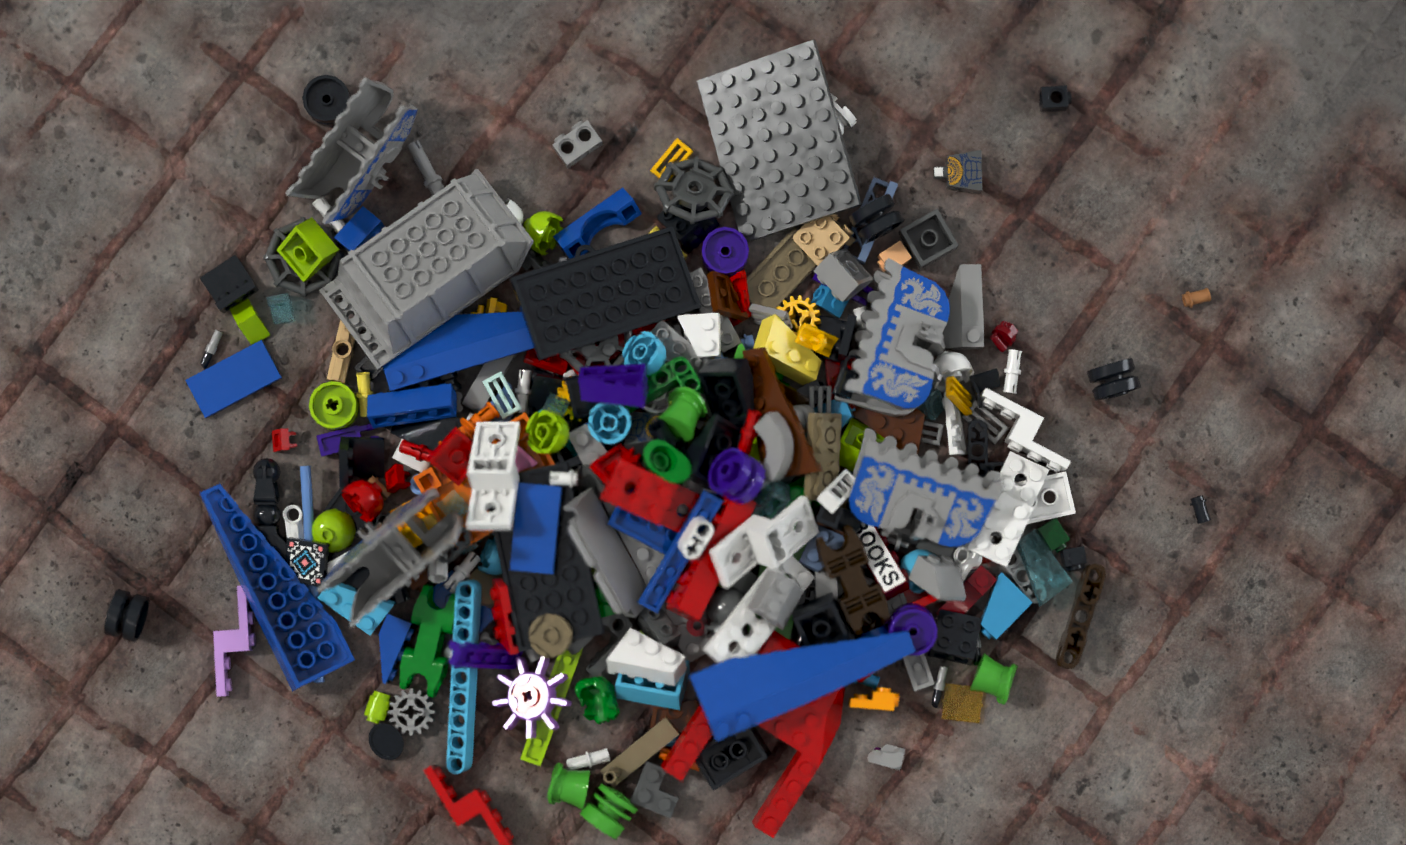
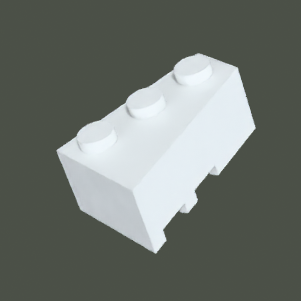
[606,628,687,686]

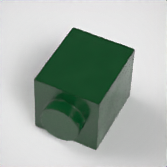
[1036,518,1070,553]

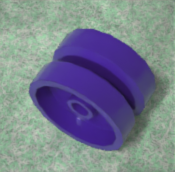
[702,227,749,277]
[708,448,765,504]
[888,603,937,656]

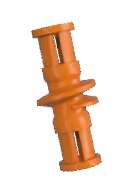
[438,401,500,444]

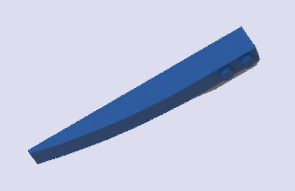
[383,312,534,391]
[200,484,355,691]
[689,630,916,741]

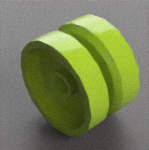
[309,381,360,431]

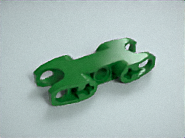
[400,584,455,698]

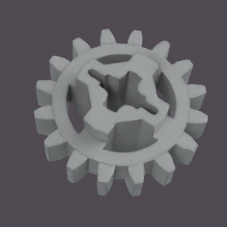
[388,688,436,736]

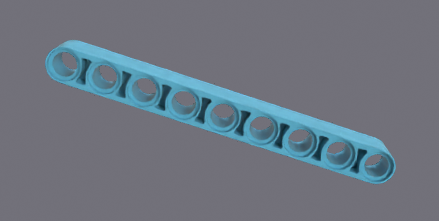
[446,579,482,774]

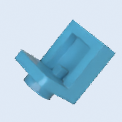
[811,285,850,318]

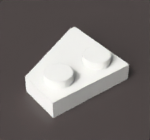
[678,313,721,358]

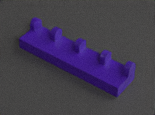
[448,641,523,669]

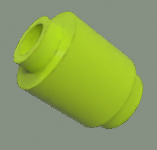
[364,690,391,724]

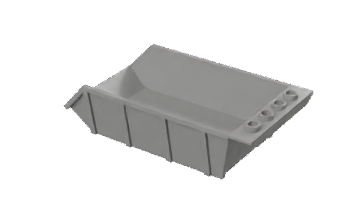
[319,169,534,370]

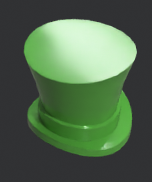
[658,387,707,442]
[970,653,1018,705]
[547,763,591,809]

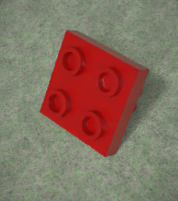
[589,443,646,493]

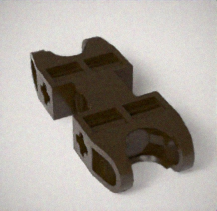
[815,524,890,636]

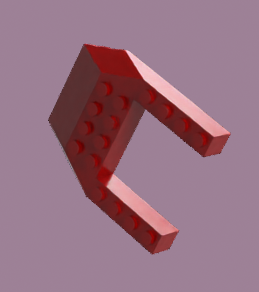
[661,630,845,838]

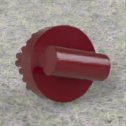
[990,320,1018,352]

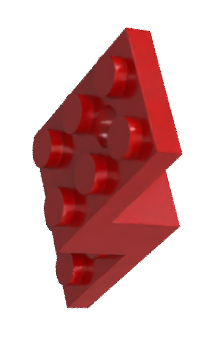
[600,458,701,532]
[423,764,514,845]

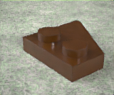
[707,271,748,321]

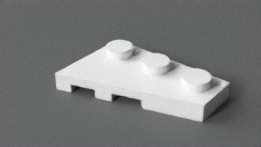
[942,392,967,456]

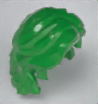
[575,676,620,724]

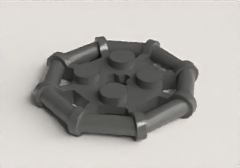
[654,156,735,224]
[263,217,344,297]
[559,331,632,372]

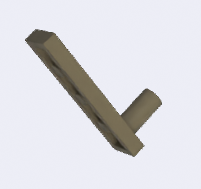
[600,716,680,788]

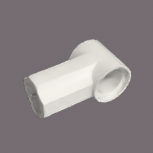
[283,505,304,539]
[428,548,449,584]

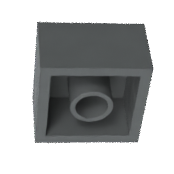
[898,209,959,270]

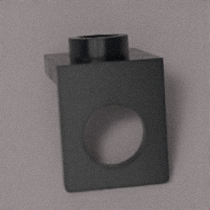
[969,368,1001,408]

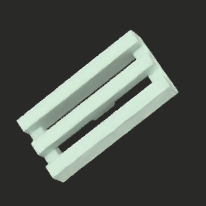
[482,371,522,420]

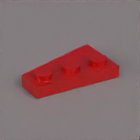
[490,578,519,655]

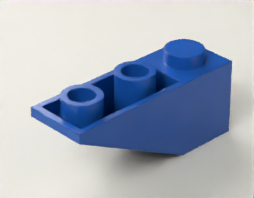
[379,614,415,684]

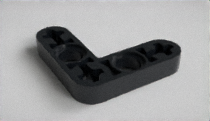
[967,419,1026,481]

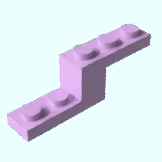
[213,586,256,697]

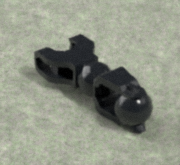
[253,458,287,560]

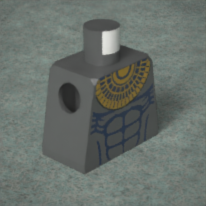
[933,150,982,194]
[624,411,660,456]

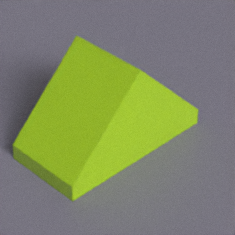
[230,299,270,345]

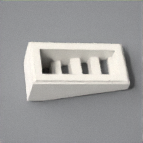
[817,469,855,513]

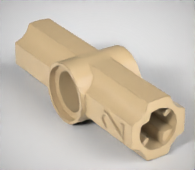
[327,318,355,384]

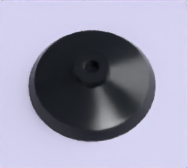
[368,723,404,760]

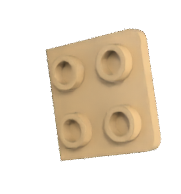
[793,214,856,266]

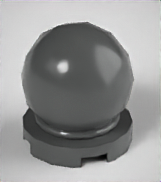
[704,587,748,636]

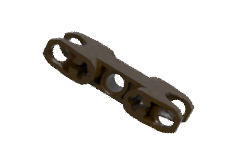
[1056,563,1106,669]

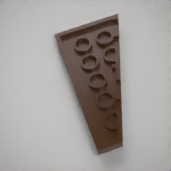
[742,347,823,477]

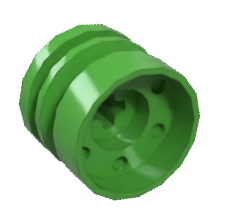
[580,783,638,840]

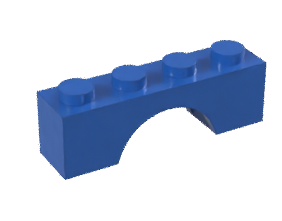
[553,188,642,259]

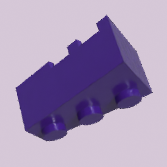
[578,364,648,408]

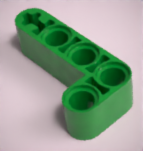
[618,357,703,413]

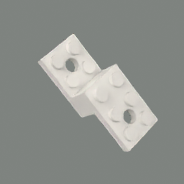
[980,388,1071,473]
[466,422,521,530]
[966,451,1049,567]
[709,495,819,588]

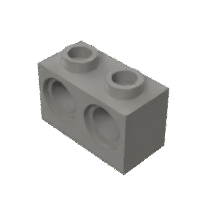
[552,120,603,169]

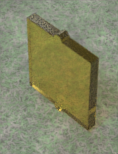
[941,683,983,723]

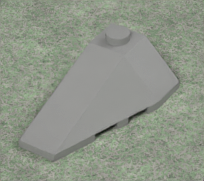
[942,264,984,350]

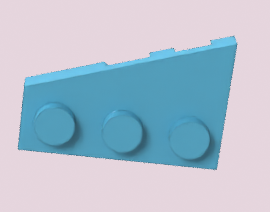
[318,583,395,635]

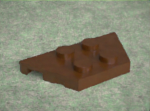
[853,406,926,456]

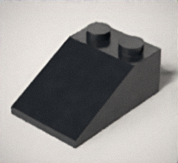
[698,358,755,428]
[684,414,742,490]
[390,417,462,450]
[695,726,772,791]

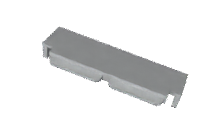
[563,488,647,618]

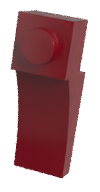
[935,565,997,615]

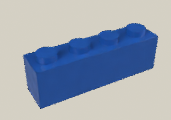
[367,383,457,428]

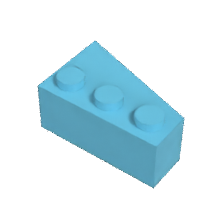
[615,660,690,710]

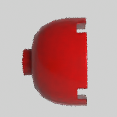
[341,480,384,523]

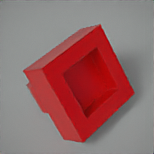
[272,428,297,452]
[385,463,411,493]

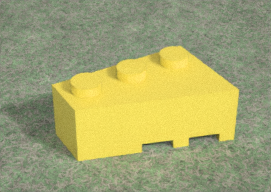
[753,314,822,385]

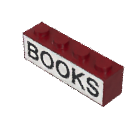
[857,522,910,601]

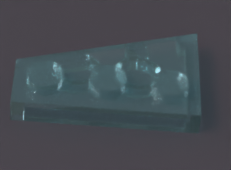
[1017,529,1073,607]

